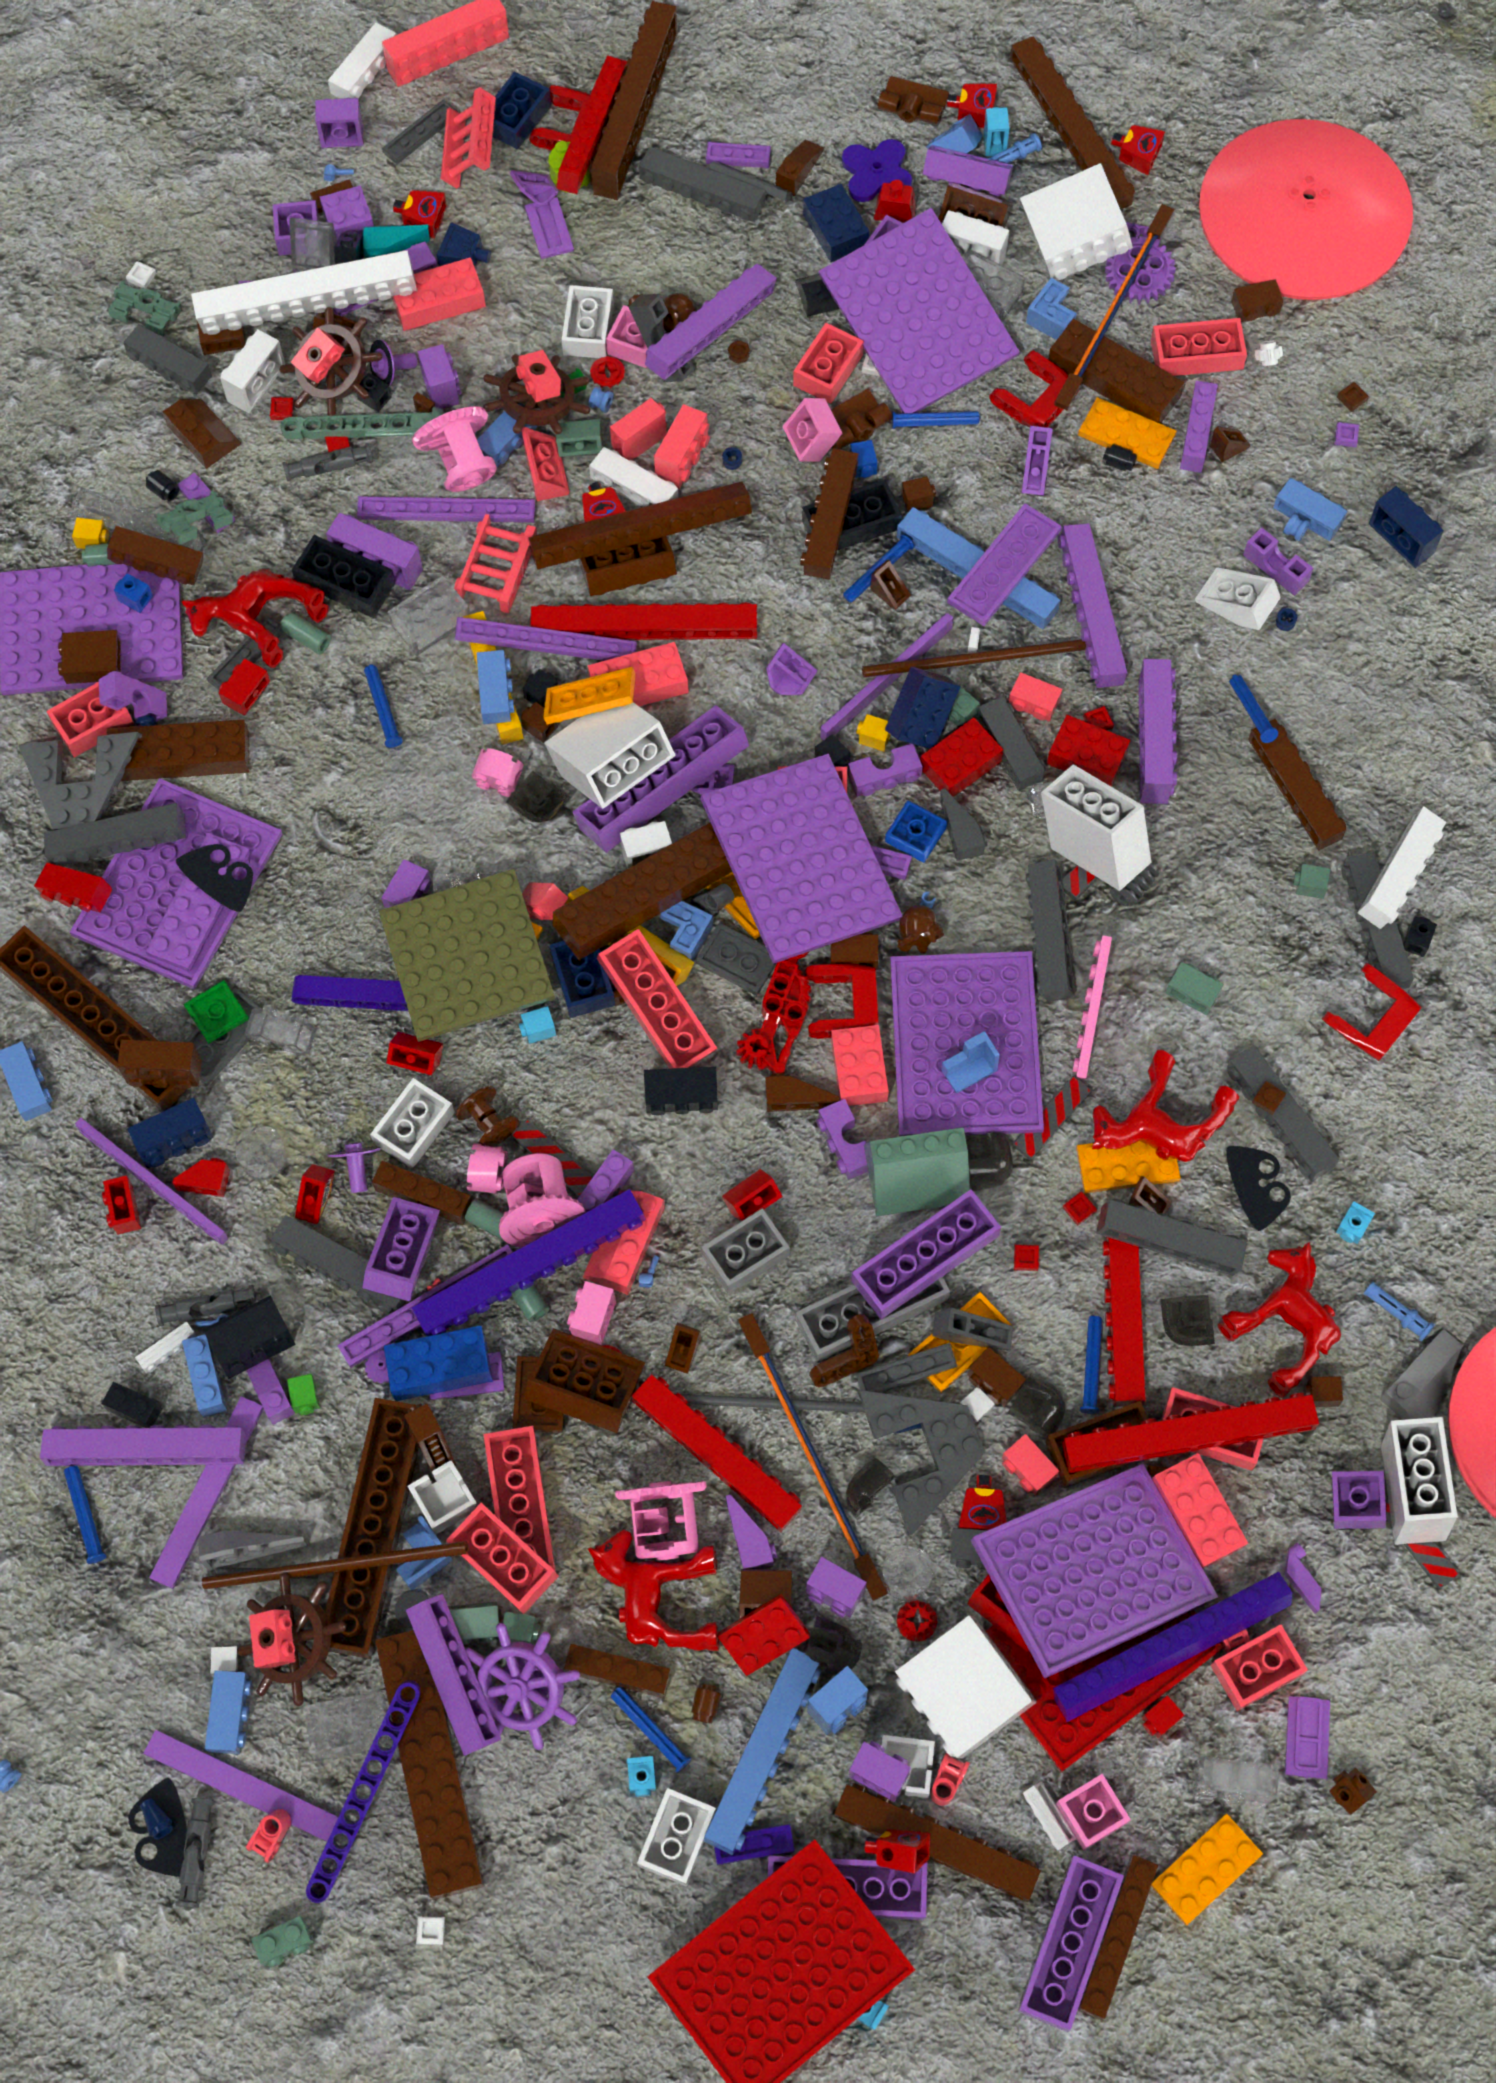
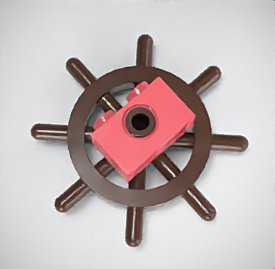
[279,307,382,416]
[483,350,590,435]
[237,1572,347,1706]

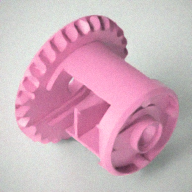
[412,406,497,492]
[499,1153,586,1248]
[615,1481,706,1560]

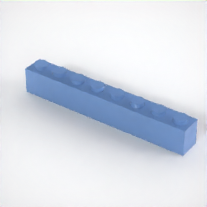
[897,507,1060,630]
[704,1648,822,1855]

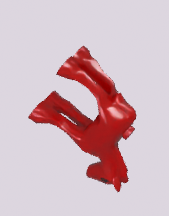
[181,568,329,668]
[1092,1050,1239,1162]
[1218,1242,1341,1398]
[588,1529,719,1651]

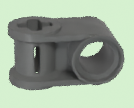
[693,883,734,915]

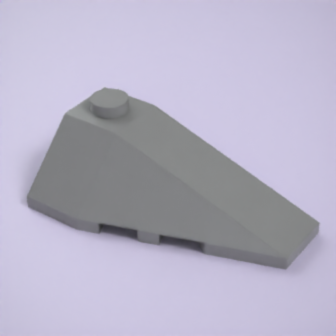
[1380,1329,1463,1420]
[199,1529,308,1571]

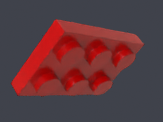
[717,1594,810,1676]

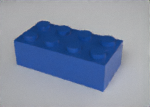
[384,1326,493,1401]

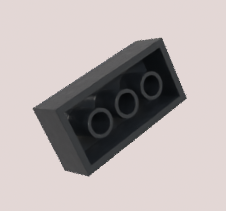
[802,479,902,551]
[292,535,395,618]

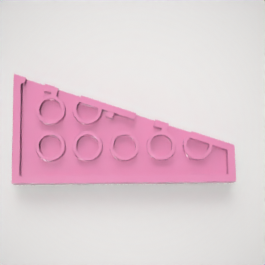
[1072,935,1112,1079]

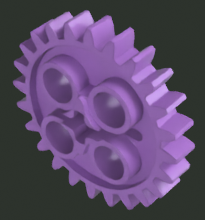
[1105,236,1176,305]

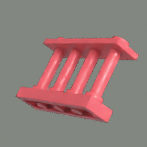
[441,87,496,188]
[454,514,537,613]

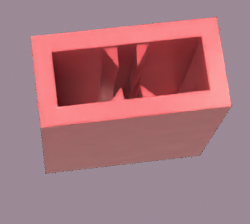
[610,398,667,460]

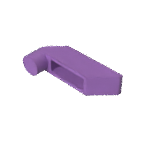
[1284,1543,1322,1614]

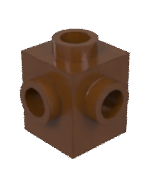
[1329,1767,1377,1816]

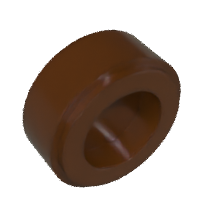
[728,341,750,363]

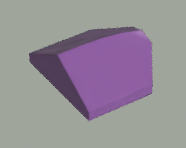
[510,170,559,206]
[766,643,818,695]
[691,764,735,794]

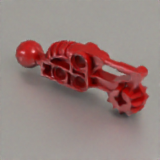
[736,951,811,1074]

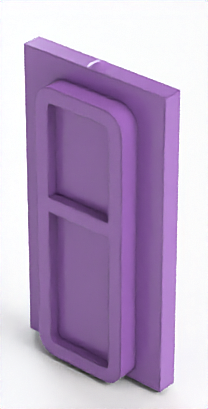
[525,197,574,259]
[430,1352,505,1400]
[1285,1696,1330,1779]

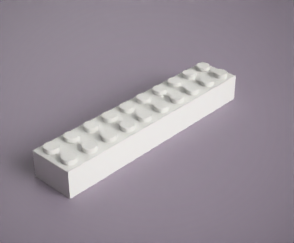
[191,250,417,335]

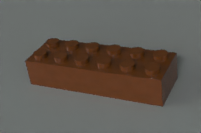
[1048,318,1184,424]
[107,719,249,781]

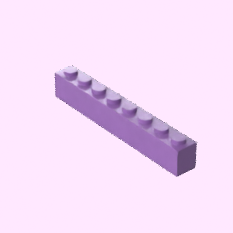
[645,263,777,380]
[1058,523,1127,688]
[40,1424,246,1466]

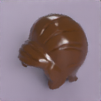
[663,293,697,333]
[897,905,944,954]

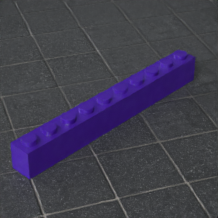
[412,1189,646,1336]
[1053,1571,1292,1722]

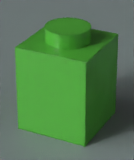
[287,1374,320,1415]

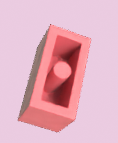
[1008,672,1062,722]
[522,882,569,920]
[1002,1434,1060,1496]

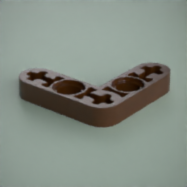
[809,1314,879,1387]

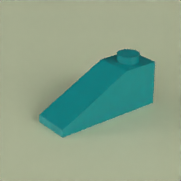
[363,225,430,259]

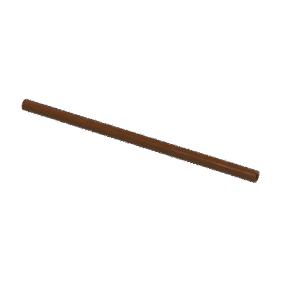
[862,639,1086,678]
[202,1541,469,1590]

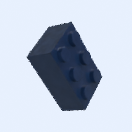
[492,71,551,150]
[803,184,870,262]
[1369,486,1444,569]
[885,667,961,749]
[549,941,615,1018]
[127,1097,214,1168]

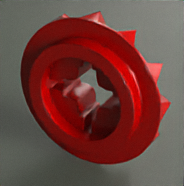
[590,357,625,389]
[897,1600,938,1642]

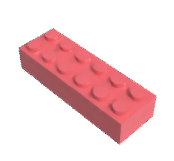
[382,0,509,87]
[597,929,717,1069]
[483,1426,557,1580]

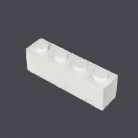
[328,23,396,99]
[589,447,678,507]

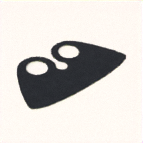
[176,844,253,912]
[1226,1146,1291,1231]
[128,1778,187,1877]

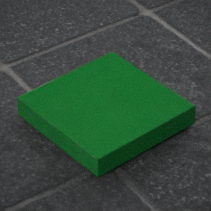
[183,980,249,1044]

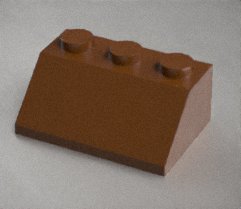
[938,183,1013,228]
[162,399,241,469]

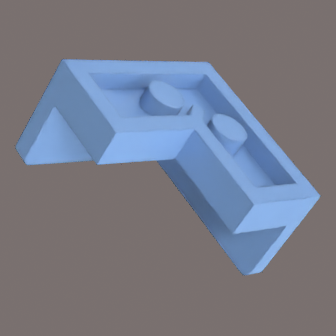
[926,114,983,153]
[1026,278,1076,340]
[660,901,713,961]
[941,1031,1000,1093]
[396,1515,453,1591]

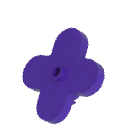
[842,139,912,202]

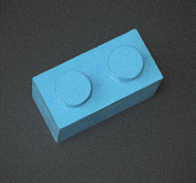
[983,107,1009,156]

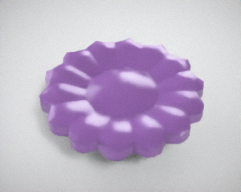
[365,1350,389,1384]

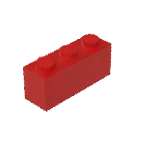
[34,863,113,913]

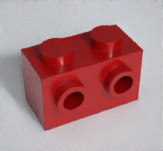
[219,658,270,716]
[386,1031,443,1076]
[722,1169,783,1222]
[102,1175,141,1235]

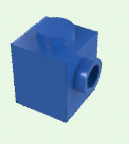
[850,440,878,478]
[114,573,153,613]

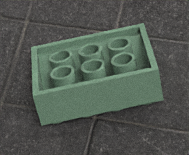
[864,1127,970,1217]

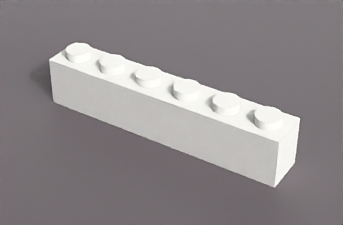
[1358,806,1446,929]

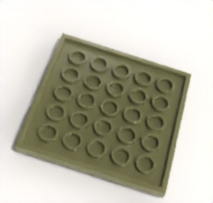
[379,869,555,1042]

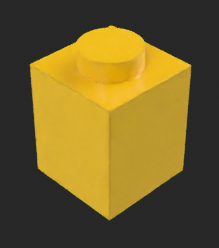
[72,518,109,549]
[856,714,891,752]

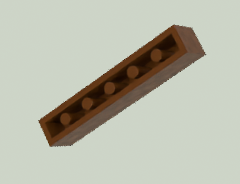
[800,448,859,580]
[1248,719,1346,851]
[404,1403,456,1472]
[1078,1855,1158,2021]

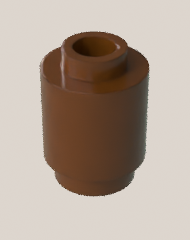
[691,1684,721,1724]

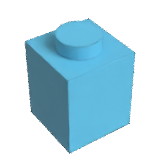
[518,1006,556,1044]

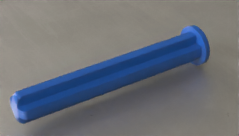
[892,411,980,429]
[843,535,914,602]
[364,664,403,748]
[1229,674,1278,743]
[1080,1316,1102,1414]
[64,1466,107,1564]
[611,1687,692,1773]

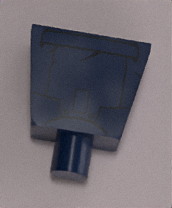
[437,222,491,267]

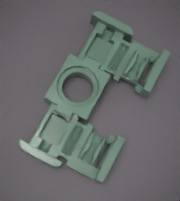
[108,281,182,336]
[157,491,233,545]

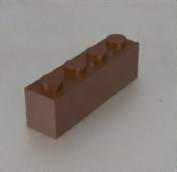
[107,526,203,586]
[372,1161,472,1226]
[564,1644,671,1699]

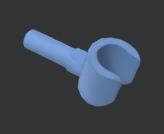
[324,164,354,182]
[919,891,936,908]
[639,1255,659,1288]
[196,1314,228,1327]

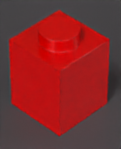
[1141,1695,1185,1739]

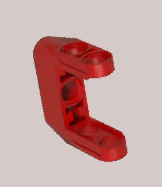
[529,85,590,151]
[989,350,1079,428]
[1322,963,1422,1061]
[805,964,879,1039]

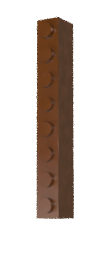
[834,1783,1041,1903]

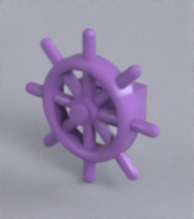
[465,1623,580,1750]

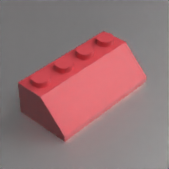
[583,1190,665,1295]

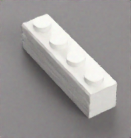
[135,1321,197,1373]
[1023,1782,1077,1851]

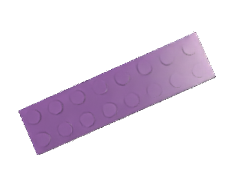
[573,705,749,853]

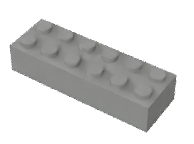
[795,1277,950,1363]

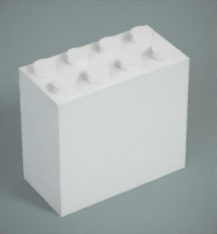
[1020,163,1133,280]
[544,702,676,809]
[1041,764,1151,891]
[1381,1417,1457,1544]
[895,1615,1037,1758]

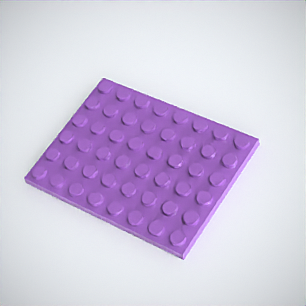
[819,208,1020,413]
[0,564,184,695]
[700,754,903,964]
[70,778,283,990]
[890,951,1044,1137]
[971,1464,1218,1678]

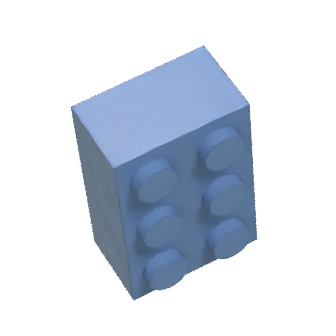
[807,1666,868,1735]

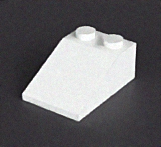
[1195,567,1281,630]

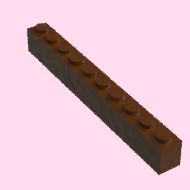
[1010,36,1135,210]
[528,482,752,570]

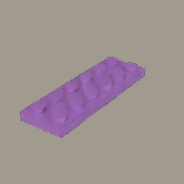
[947,503,1062,626]
[146,833,251,972]

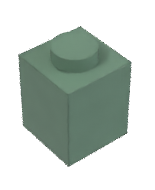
[1293,864,1330,899]
[503,1612,540,1644]

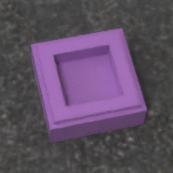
[1334,422,1359,447]

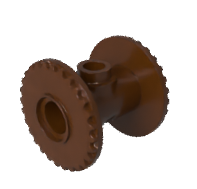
[455,1086,519,1147]

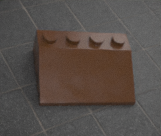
[578,536,677,596]
[524,1328,646,1433]

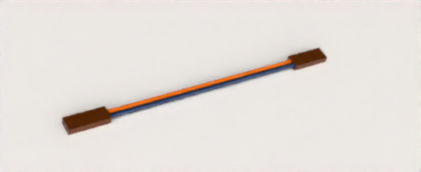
[1054,204,1175,410]
[738,1313,888,1601]

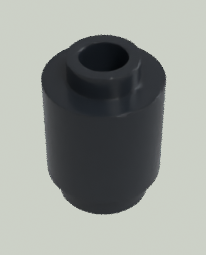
[1103,444,1138,472]
[146,470,179,501]

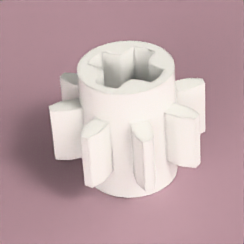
[1255,340,1283,366]

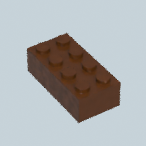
[1045,1401,1148,1488]

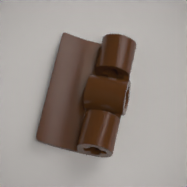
[877,76,949,126]
[831,389,892,450]

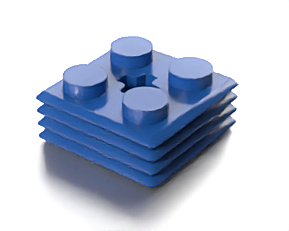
[885,800,947,862]

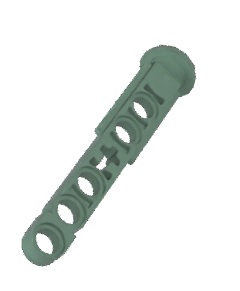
[280,406,445,439]

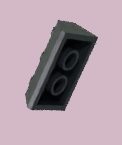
[795,274,839,317]
[644,1067,718,1116]
[203,1295,296,1379]

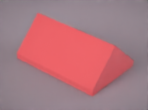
[521,427,570,501]

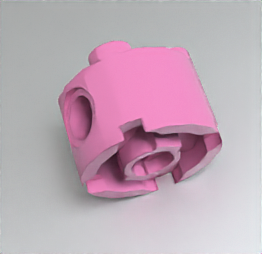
[472,748,524,797]
[467,1143,508,1195]

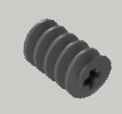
[1110,863,1160,907]

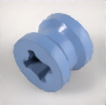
[589,386,614,413]
[1283,513,1310,542]
[0,1759,22,1793]

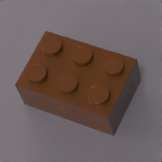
[117,1040,202,1089]

